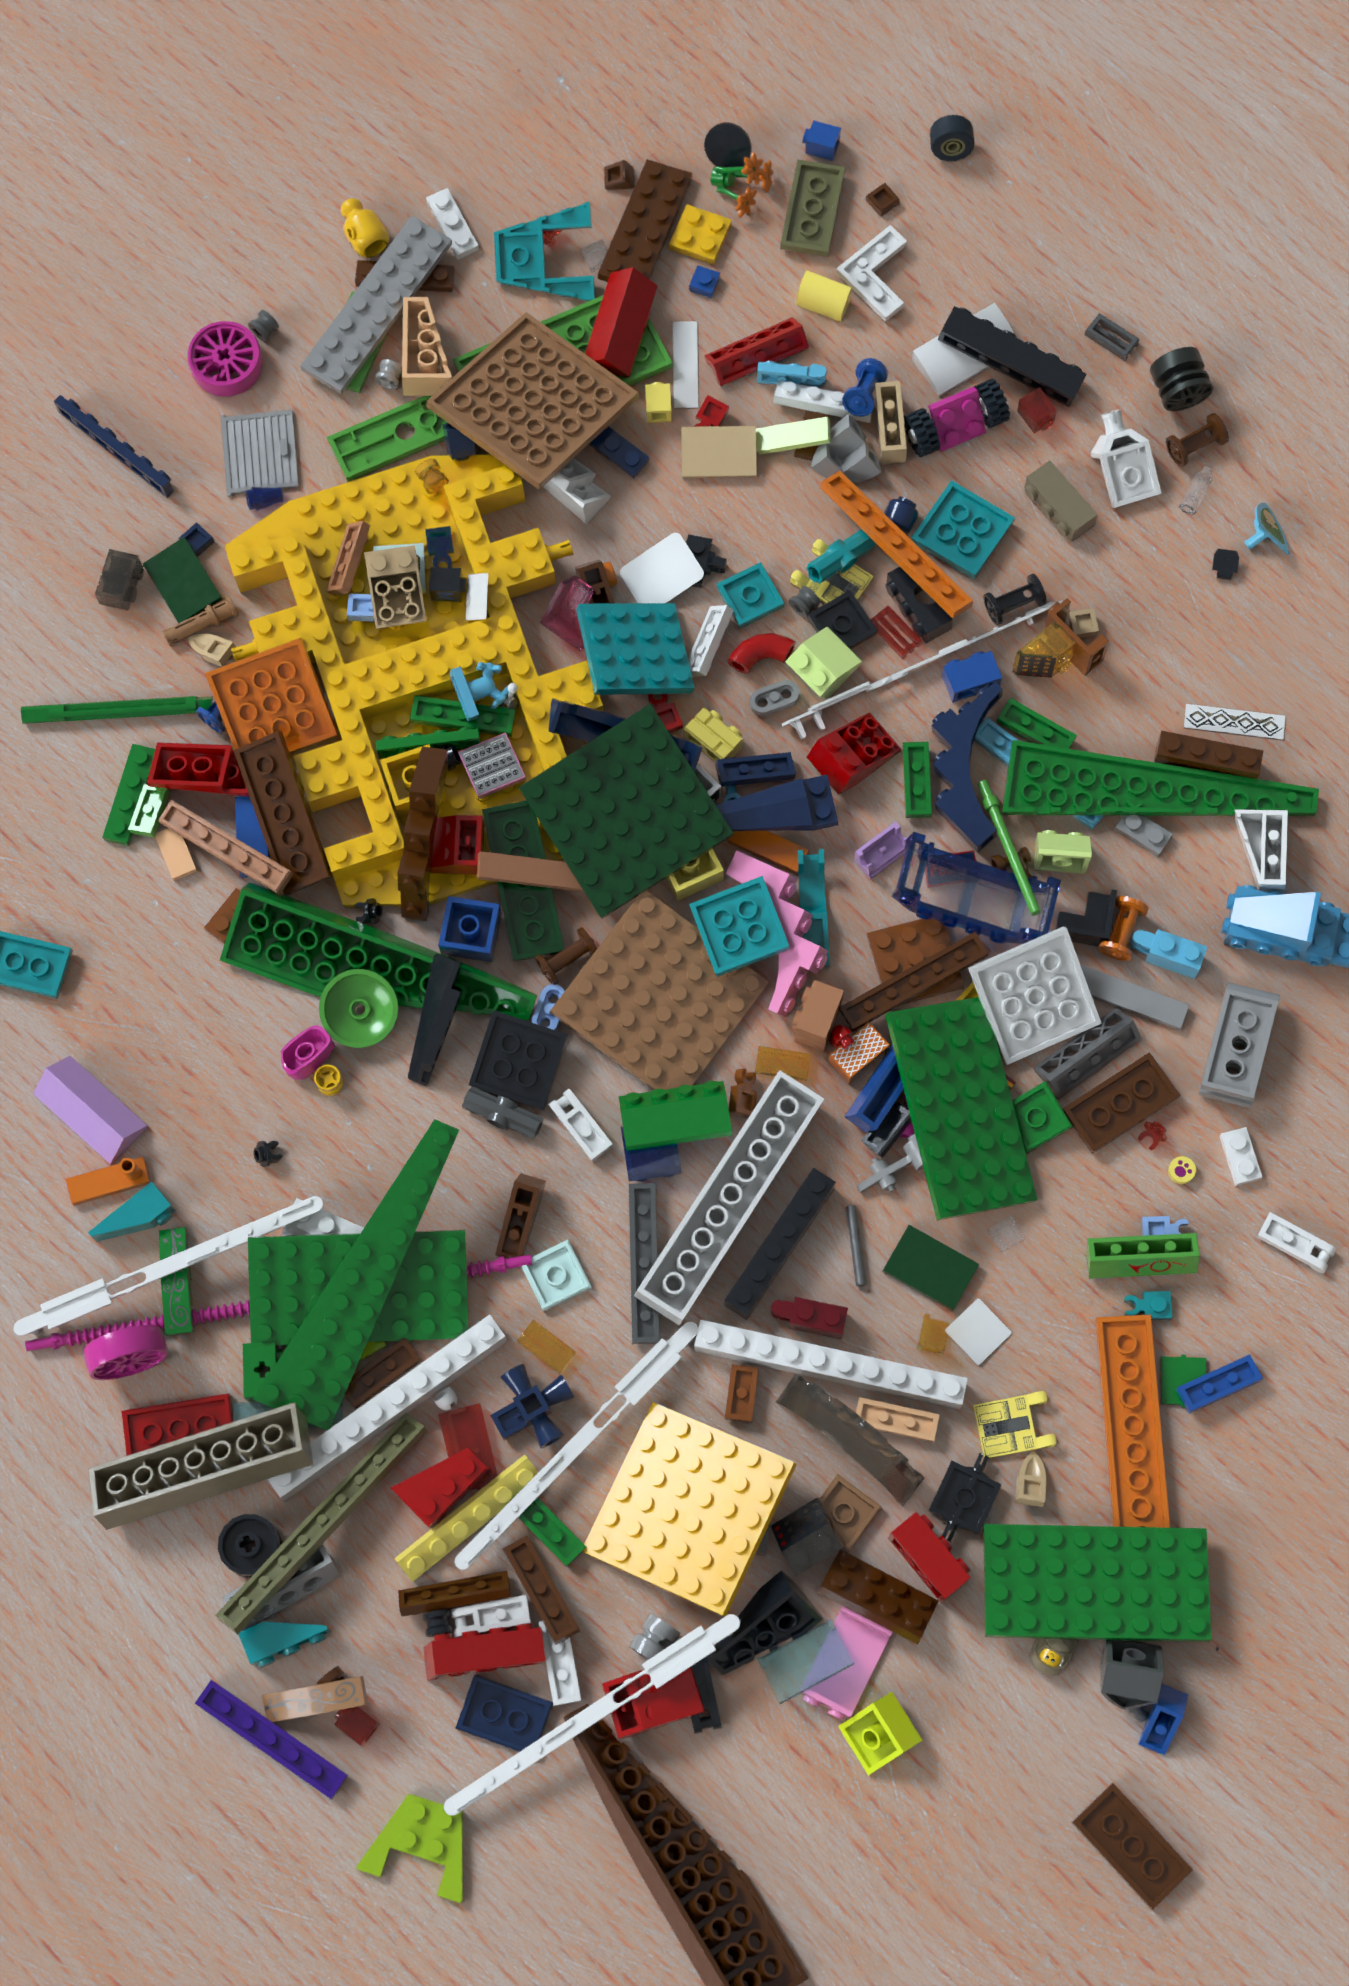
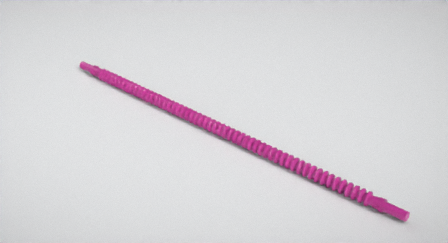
[25,1255,533,1351]

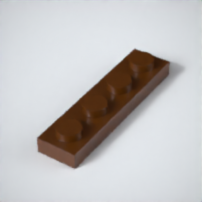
[355,260,455,292]
[503,1536,580,1645]
[398,1571,511,1617]

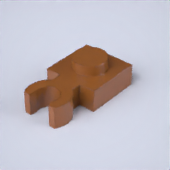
[729,1069,757,1118]

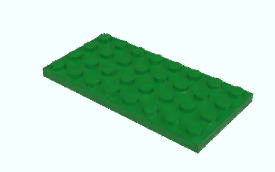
[885,997,1038,1221]
[248,1229,468,1345]
[983,1524,1212,1642]

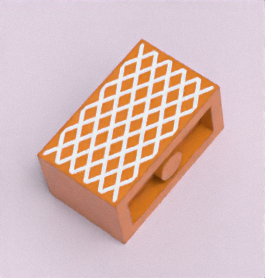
[828,1022,890,1084]

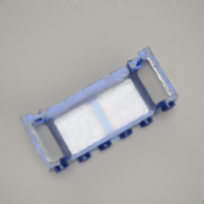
[891,832,1061,944]

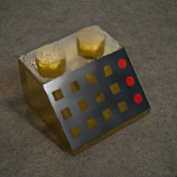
[1012,621,1076,678]

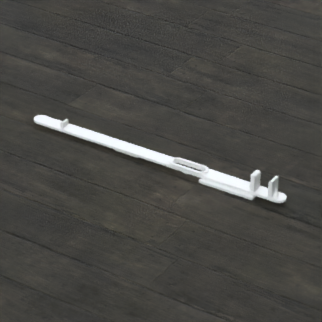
[782,600,1063,740]
[14,1196,324,1336]
[455,1322,698,1570]
[444,1614,740,1815]

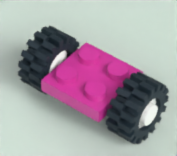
[904,378,1010,457]

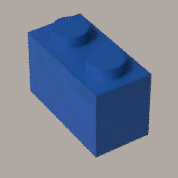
[942,651,1002,703]

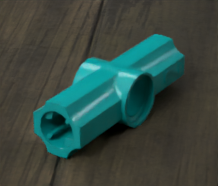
[806,529,875,583]

